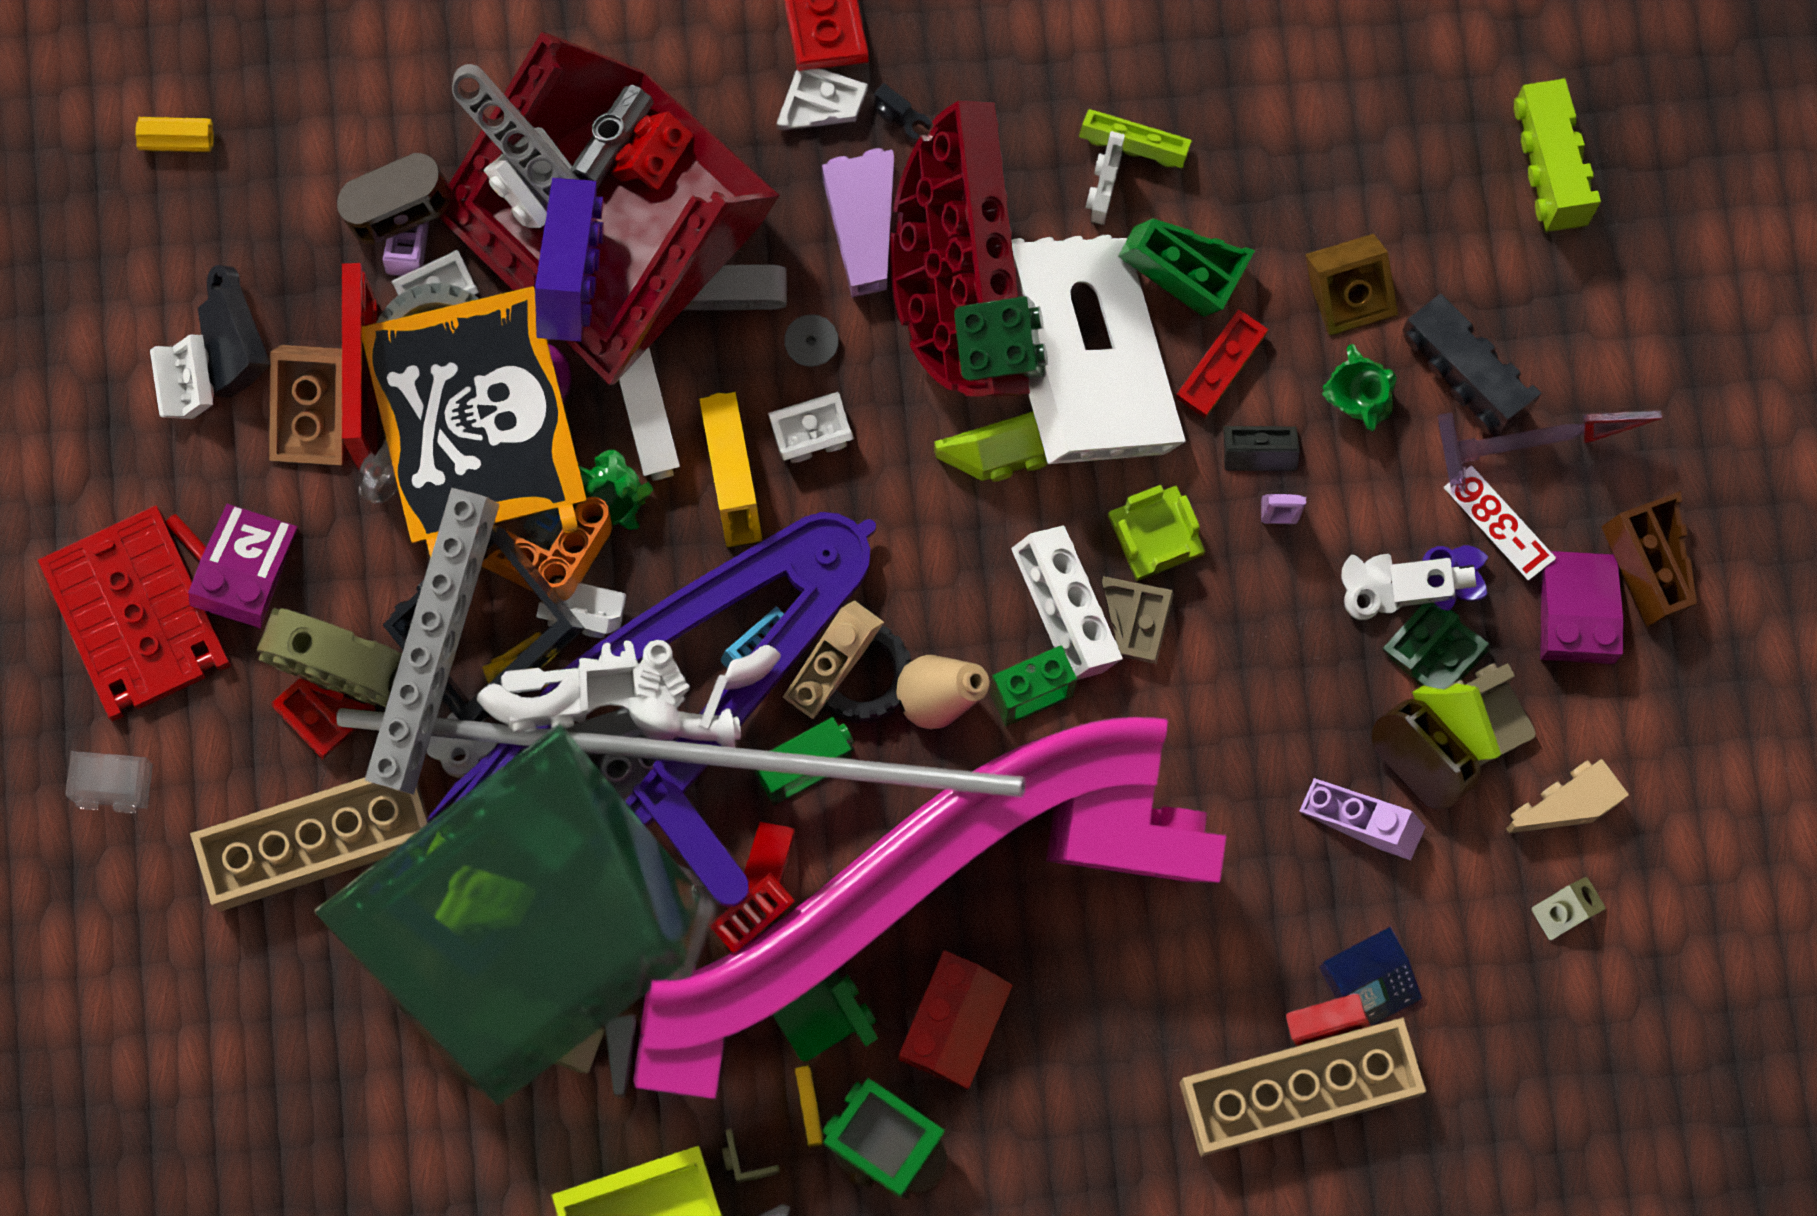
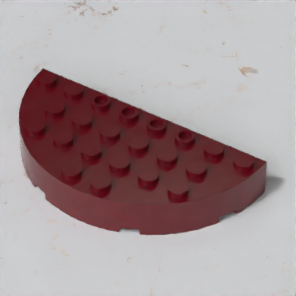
[890,100,1030,397]

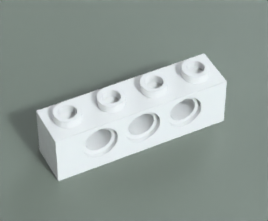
[1011,525,1123,680]

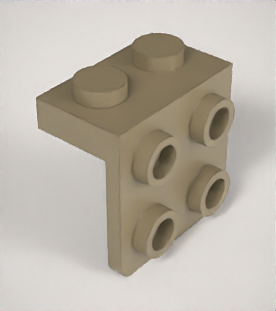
[1444,663,1536,766]

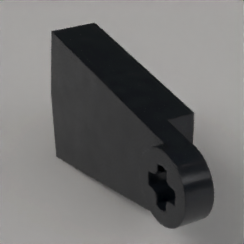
[198,265,271,398]

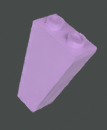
[822,148,894,297]

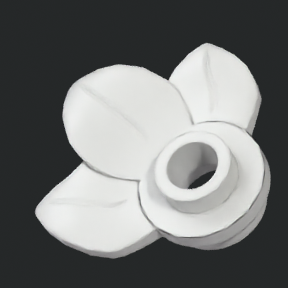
[1341,554,1400,620]
[427,712,497,778]

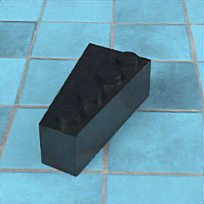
[1403,293,1542,440]

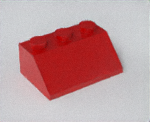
[899,950,1013,1090]

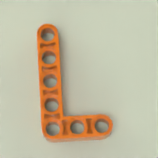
[482,497,613,601]

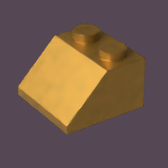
[1305,234,1398,335]

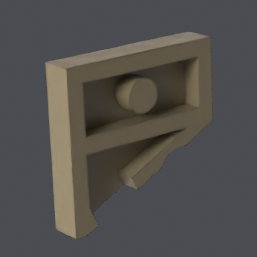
[1102,576,1174,664]

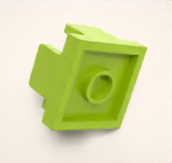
[1108,485,1205,582]

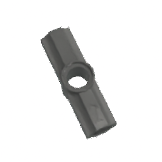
[570,84,654,188]

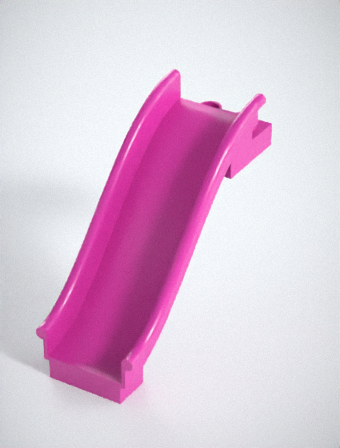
[633,717,1226,1098]

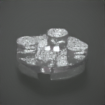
[358,438,398,504]

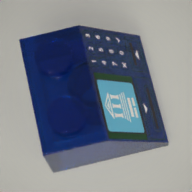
[1319,927,1422,1026]

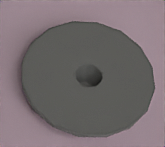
[785,314,838,366]

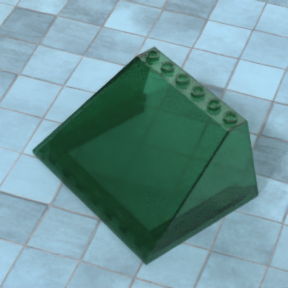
[315,723,701,1106]

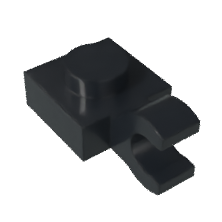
[875,83,932,144]

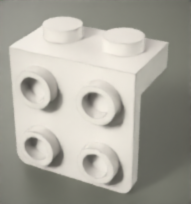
[483,127,572,228]

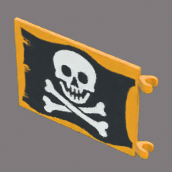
[362,286,587,558]

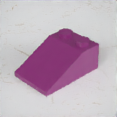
[1540,551,1623,664]

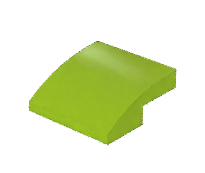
[1412,683,1501,760]

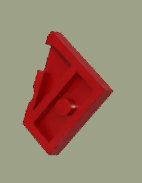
[272,678,376,760]

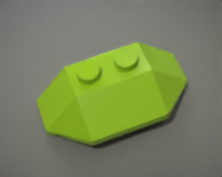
[934,412,1048,482]

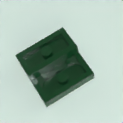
[1383,602,1490,689]

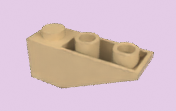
[783,600,884,719]
[1506,759,1629,833]

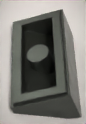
[1223,426,1299,471]

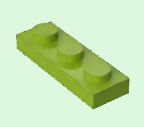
[1079,109,1192,168]

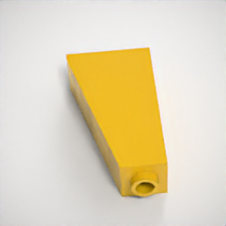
[699,392,762,548]

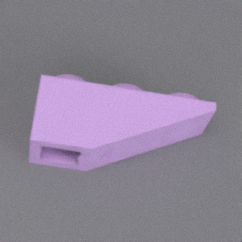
[1299,778,1426,860]

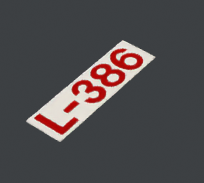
[1443,465,1556,580]

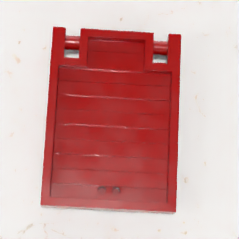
[342,263,378,473]
[37,505,231,722]

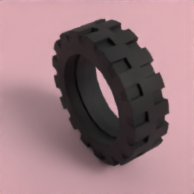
[824,625,911,724]

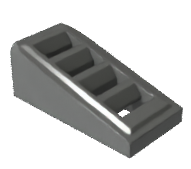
[605,1015,637,1099]

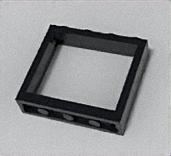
[382,526,585,722]

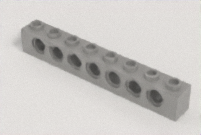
[365,488,500,795]

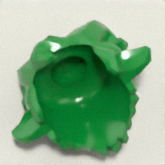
[1322,344,1397,432]
[577,450,654,530]

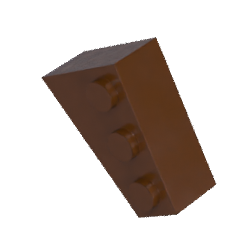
[1601,491,1697,627]

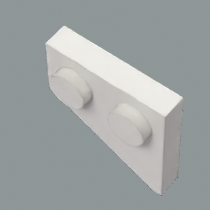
[777,69,867,130]
[1086,131,1125,225]

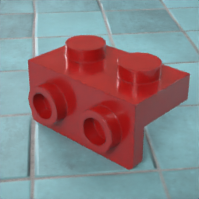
[611,112,693,190]

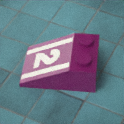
[188,504,298,628]

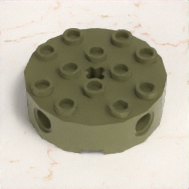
[256,608,402,707]

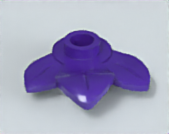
[1422,545,1488,611]

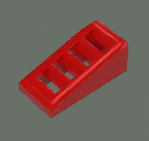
[710,872,795,953]

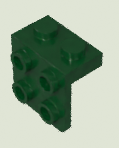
[954,296,1048,381]

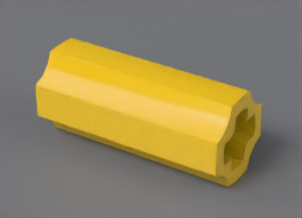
[135,117,214,152]

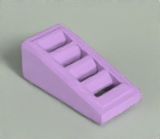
[383,221,429,276]
[1261,494,1306,524]

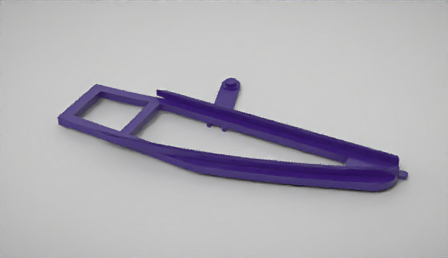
[377,512,876,982]

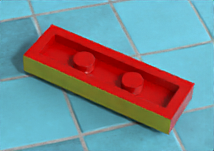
[1176,309,1269,419]

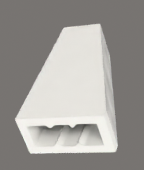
[619,347,680,481]

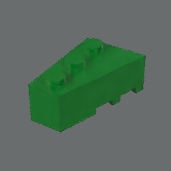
[1118,218,1255,317]

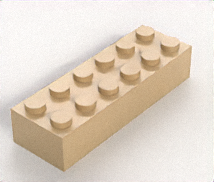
[190,778,432,912]
[1179,1018,1426,1157]

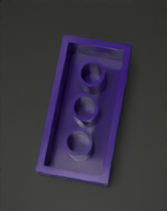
[535,177,604,342]

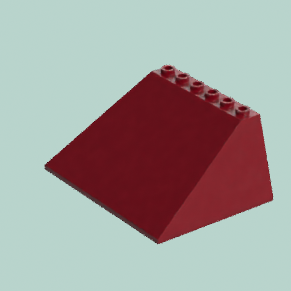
[439,32,780,385]

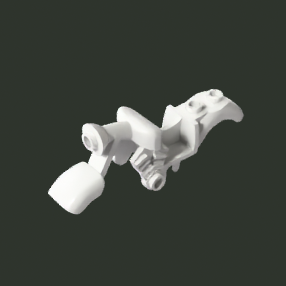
[477,640,781,748]

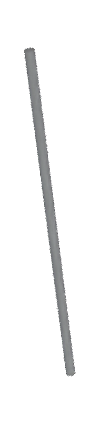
[337,708,1026,797]

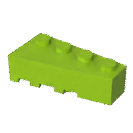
[1514,79,1601,232]

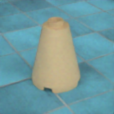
[896,655,989,730]

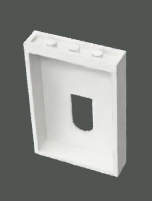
[1011,235,1186,464]

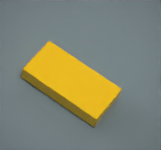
[795,1066,824,1147]

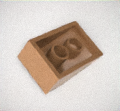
[269,345,346,465]

